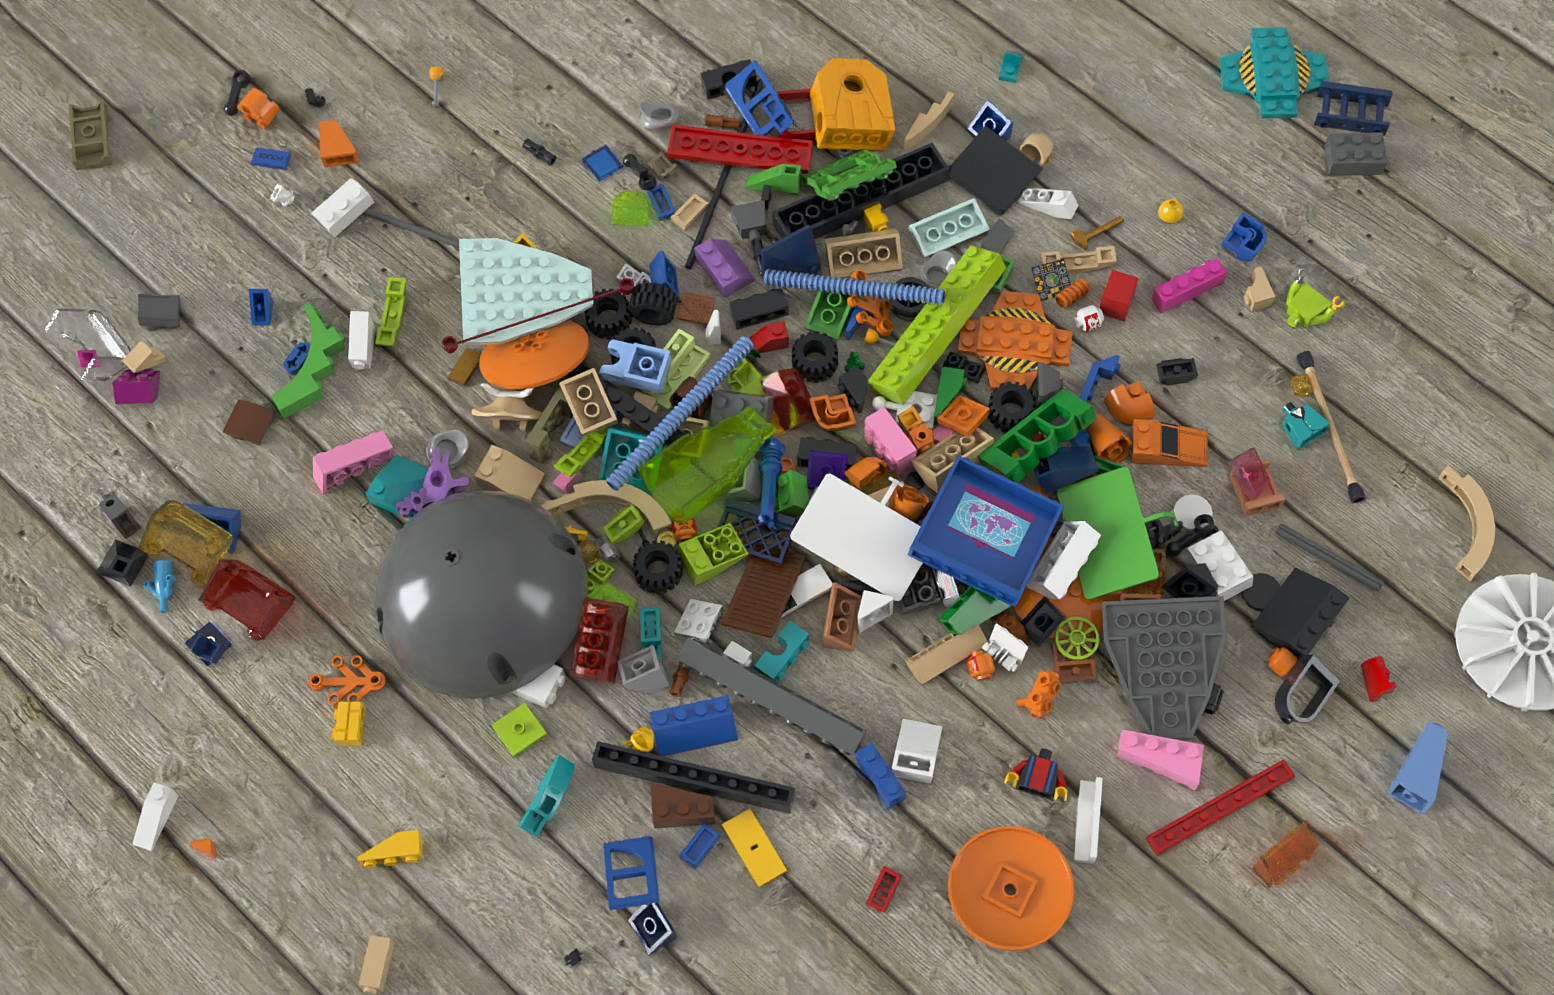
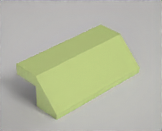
[640,329,711,412]

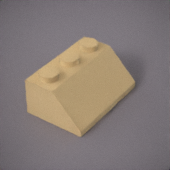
[559,368,618,435]

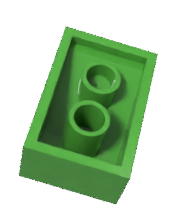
[805,276,861,340]

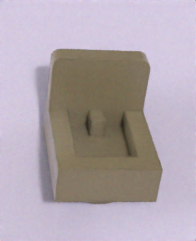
[647,151,678,180]

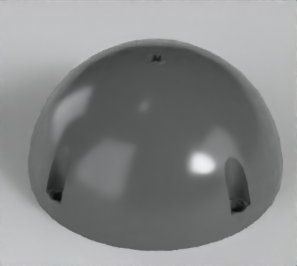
[376,490,588,699]

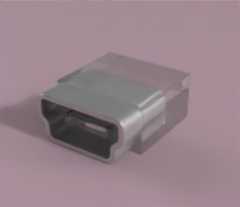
[595,535,620,562]

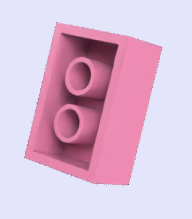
[864,407,917,478]

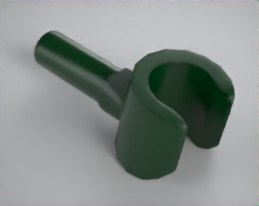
[746,348,761,363]

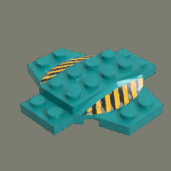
[1219,27,1329,118]

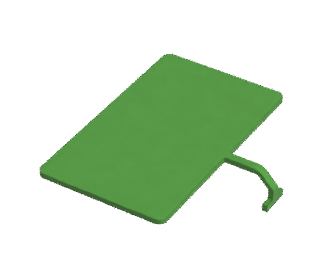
[1057,467,1178,600]

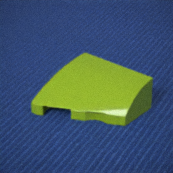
[727,357,763,392]

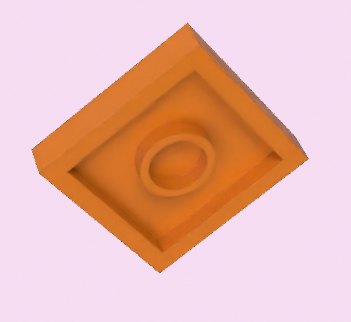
[937,395,990,437]

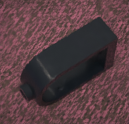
[1275,655,1340,725]

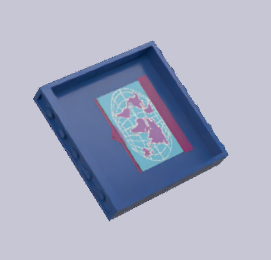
[907,455,1064,607]

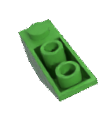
[746,164,801,193]

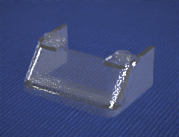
[44,308,132,381]

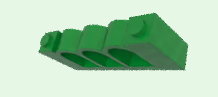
[978,388,1097,483]

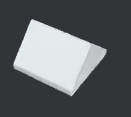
[857,590,894,633]

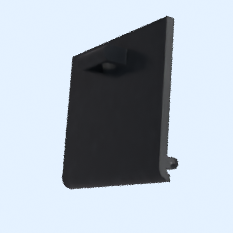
[948,126,1043,215]

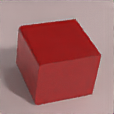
[1100,270,1139,322]

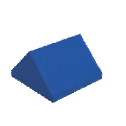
[967,100,1013,141]
[649,251,680,299]

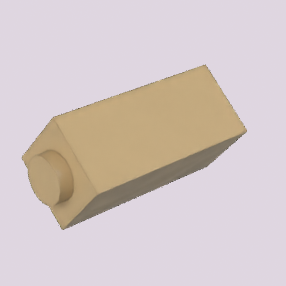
[358,935,394,995]

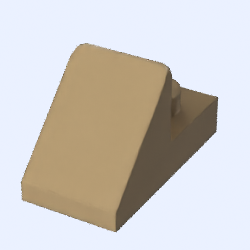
[123,341,166,373]

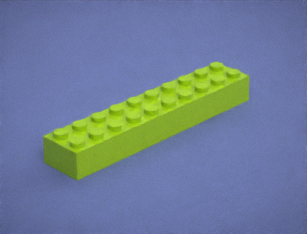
[867,245,1006,405]

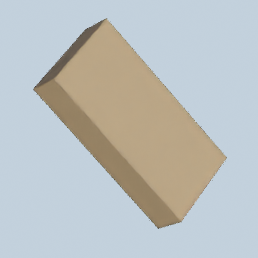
[671,193,708,230]

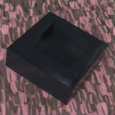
[761,185,771,210]

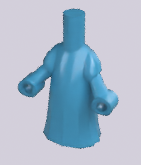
[143,560,176,613]

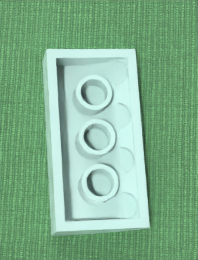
[908,198,990,258]

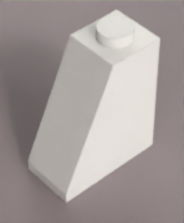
[348,311,376,370]

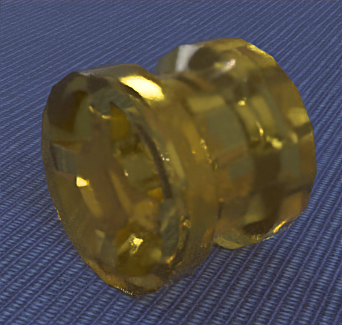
[1290,374,1313,396]
[579,539,599,563]

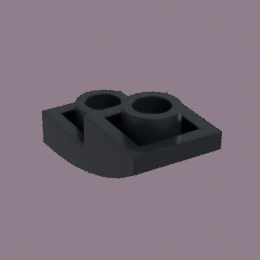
[942,352,986,384]

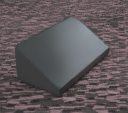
[981,219,1014,254]

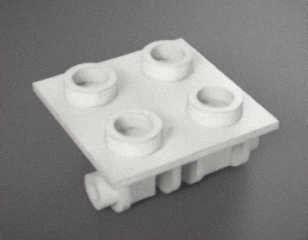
[674,599,722,643]
[982,623,1028,672]

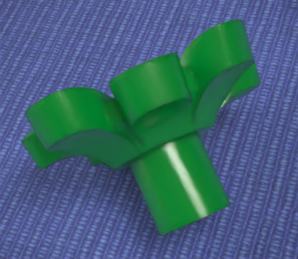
[844,351,865,371]

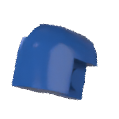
[1221,213,1267,262]

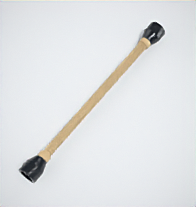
[1297,351,1366,504]

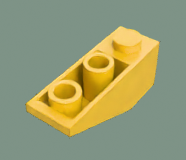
[358,830,423,868]

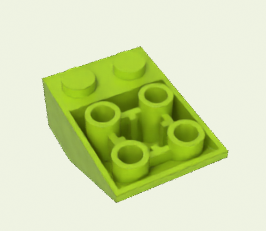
[678,523,748,586]

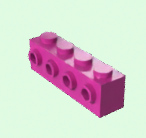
[1151,258,1227,313]

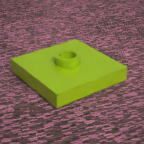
[491,703,547,758]

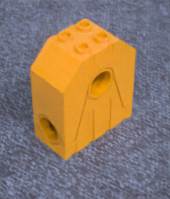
[810,58,895,151]

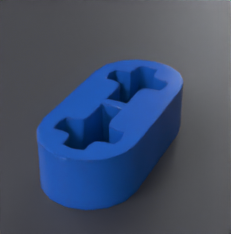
[284,342,310,375]

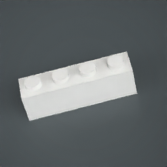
[1026,521,1101,599]

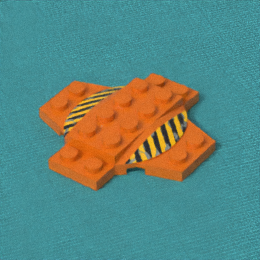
[957,291,1073,391]

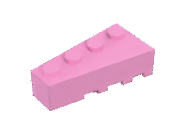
[313,430,393,494]
[1117,730,1204,791]

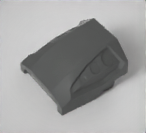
[900,566,943,614]

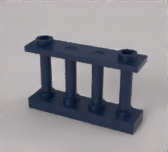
[1314,81,1393,136]

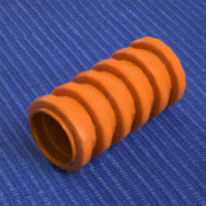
[1055,279,1090,309]

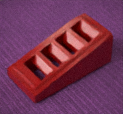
[866,866,903,913]

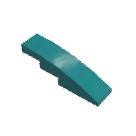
[640,607,663,665]

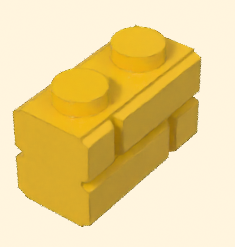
[332,702,365,746]

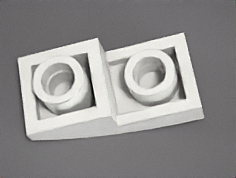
[615,264,651,286]

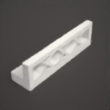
[1073,777,1103,864]

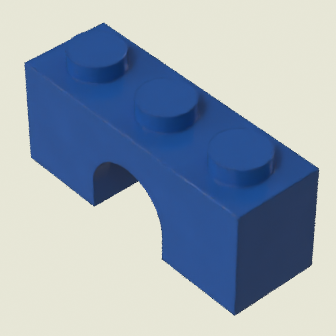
[855,743,906,810]

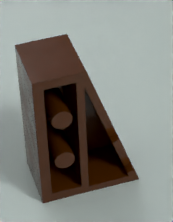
[651,782,716,829]

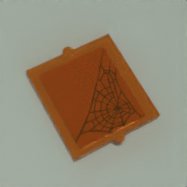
[677,292,715,325]

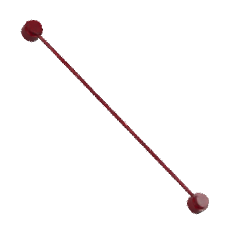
[442,278,634,353]

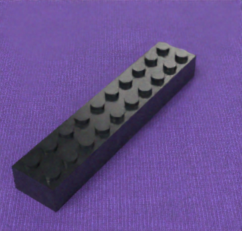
[772,142,949,239]

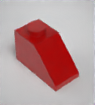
[749,321,789,354]

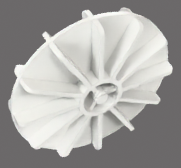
[1454,572,1554,712]

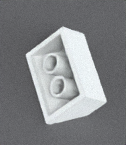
[311,178,374,238]

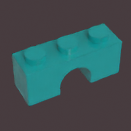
[754,621,810,682]

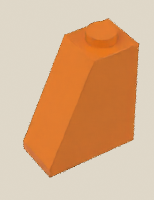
[319,120,359,167]

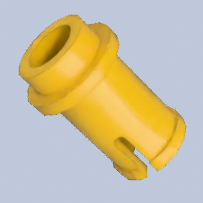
[565,525,588,543]

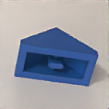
[249,289,274,325]

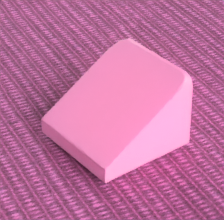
[933,425,954,444]

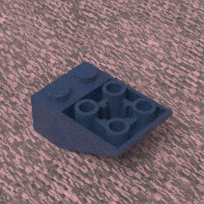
[1034,446,1099,495]

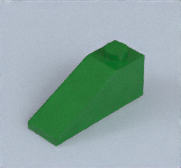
[933,367,967,425]

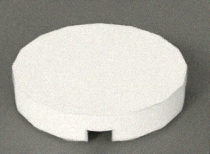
[1174,494,1213,532]

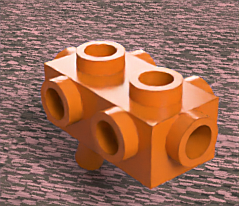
[1016,670,1061,719]

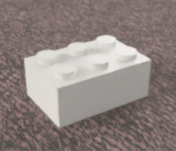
[1187,530,1253,601]

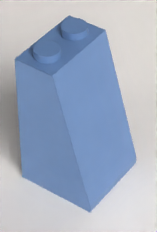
[1387,721,1448,815]

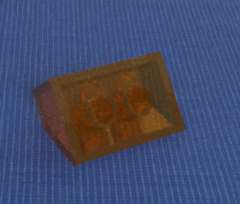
[1252,820,1319,888]

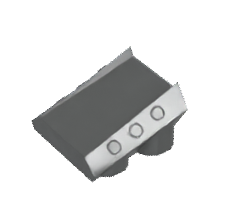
[137,294,180,331]

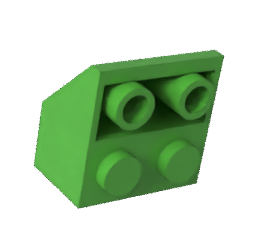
[774,470,809,517]

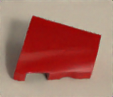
[1361,656,1396,702]

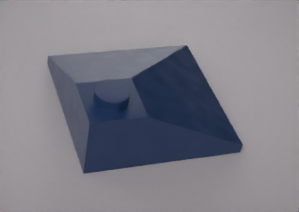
[761,224,821,280]

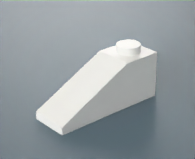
[133,783,179,852]

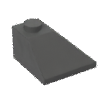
[1035,362,1063,409]

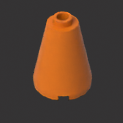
[1087,414,1133,463]
[889,484,929,522]

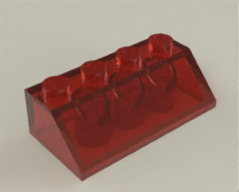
[570,598,629,684]

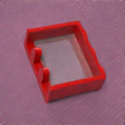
[777,88,817,141]

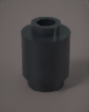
[1204,683,1224,715]

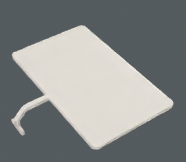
[790,474,922,601]

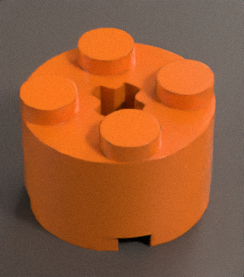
[237,88,280,130]

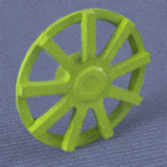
[1055,617,1100,661]

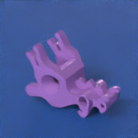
[395,447,469,518]

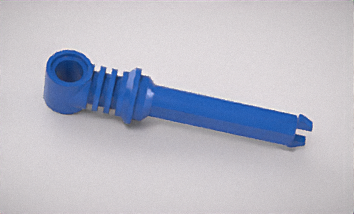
[758,435,785,528]

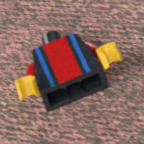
[1004,748,1068,801]

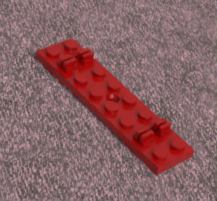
[667,124,813,174]

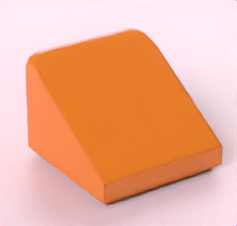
[190,839,216,859]

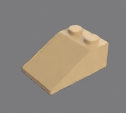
[474,445,545,501]

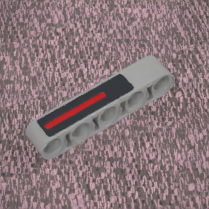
[919,518,966,608]

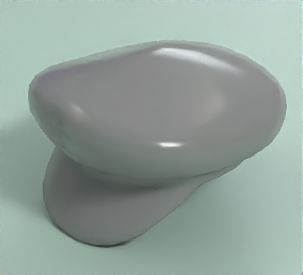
[639,102,680,129]
[919,250,957,290]
[426,429,470,470]

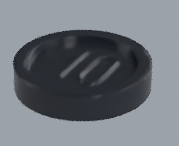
[906,471,925,490]

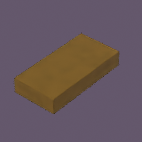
[448,348,481,387]

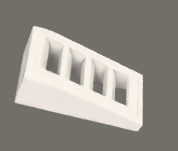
[706,310,721,345]

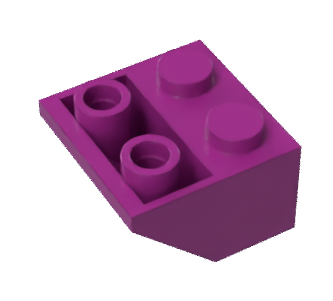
[112,369,160,404]

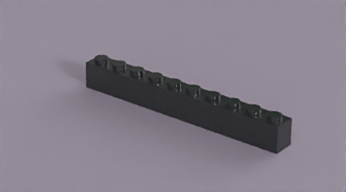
[592,741,795,814]

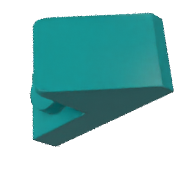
[998,50,1024,83]

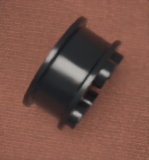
[890,277,929,321]

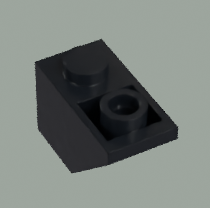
[838,366,868,413]

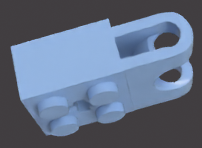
[599,340,672,394]

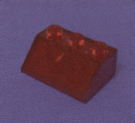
[760,368,815,431]

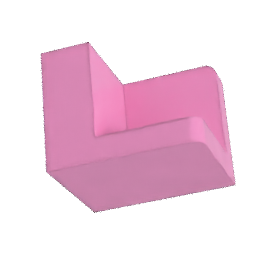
[553,471,582,493]

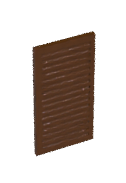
[721,543,806,639]

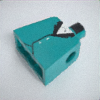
[1282,402,1330,450]

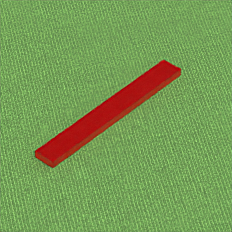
[1145,759,1295,856]

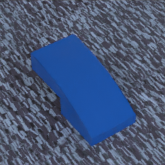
[761,94,795,134]

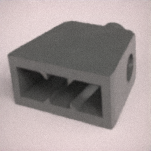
[731,200,766,243]
[99,494,141,539]

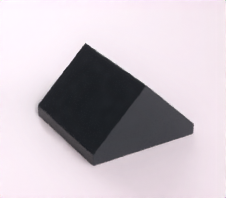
[1162,563,1218,598]
[1020,596,1067,647]

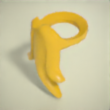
[622,726,654,752]

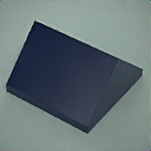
[628,903,677,955]

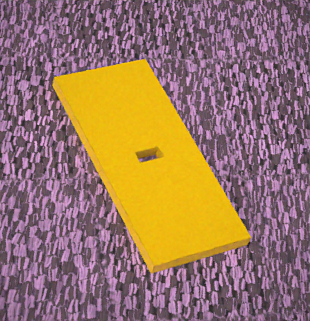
[722,809,787,887]

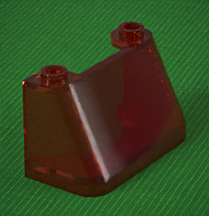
[198,559,296,641]

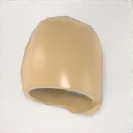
[1019,133,1053,166]

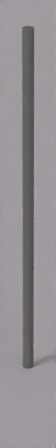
[324,193,459,248]

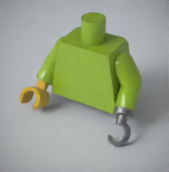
[1286,267,1345,327]

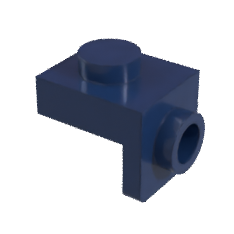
[190,634,226,665]

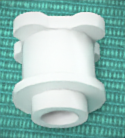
[270,184,294,206]

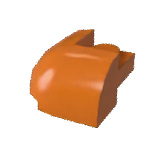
[1104,381,1155,426]
[809,394,856,431]
[844,457,888,490]

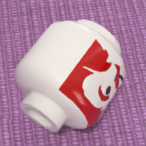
[1075,305,1104,332]

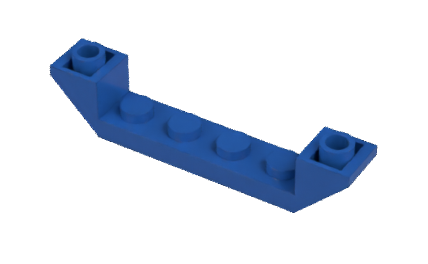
[1069,355,1121,447]

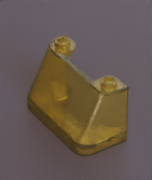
[138,500,233,589]

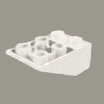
[892,719,942,784]

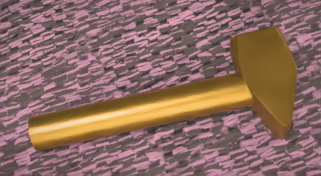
[1070,215,1124,250]

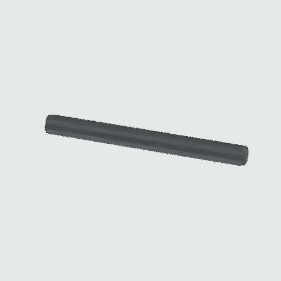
[1276,524,1383,591]

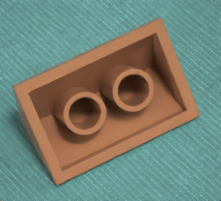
[823,582,862,652]

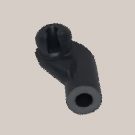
[305,88,326,108]

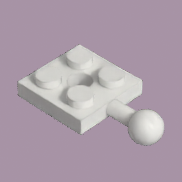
[872,391,937,430]

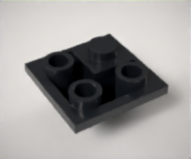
[96,539,150,587]

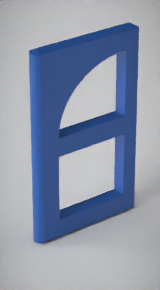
[724,60,792,136]
[603,836,660,910]

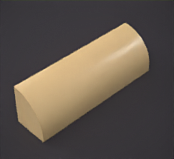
[905,624,988,684]

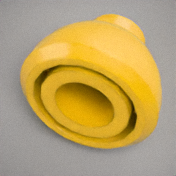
[1158,199,1184,223]

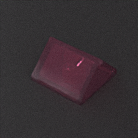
[1227,448,1270,500]

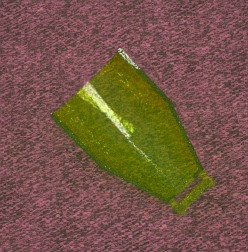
[638,406,776,525]

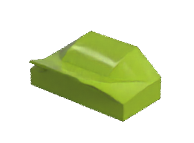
[603,505,645,544]

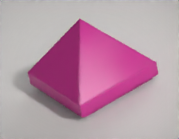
[77,350,99,367]

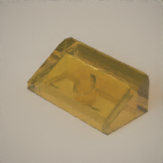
[860,471,899,495]

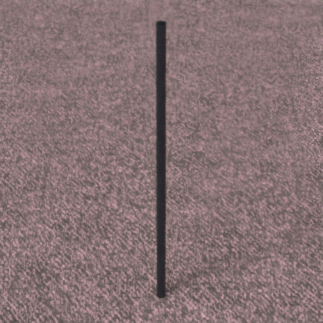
[685,79,764,269]

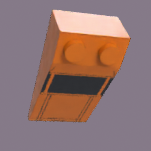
[1131,419,1208,467]

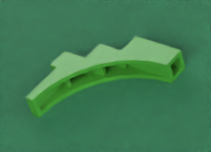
[271,303,346,419]

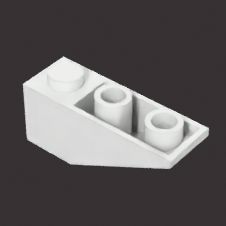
[1018,188,1078,219]

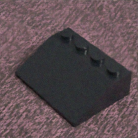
[1251,568,1350,660]

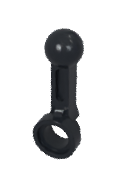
[224,70,251,116]
[623,154,657,191]
[1166,514,1214,557]

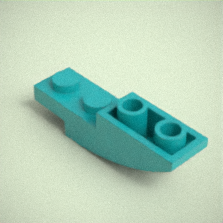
[518,754,575,837]

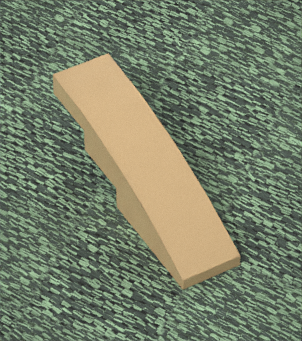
[904,92,954,150]

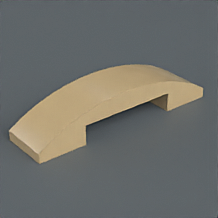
[1041,246,1117,273]

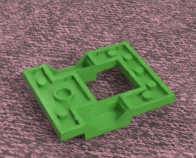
[801,150,897,200]

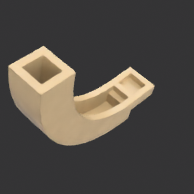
[1438,466,1495,582]

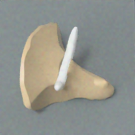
[472,383,543,432]

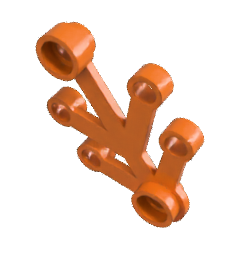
[847,269,893,336]
[308,655,386,706]

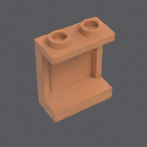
[1229,460,1285,517]

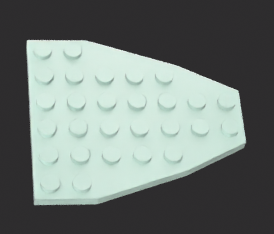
[459,238,593,345]

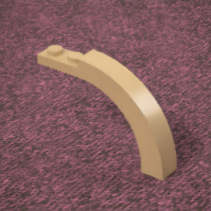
[540,480,672,538]

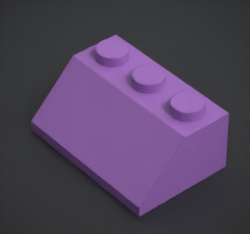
[695,239,755,298]

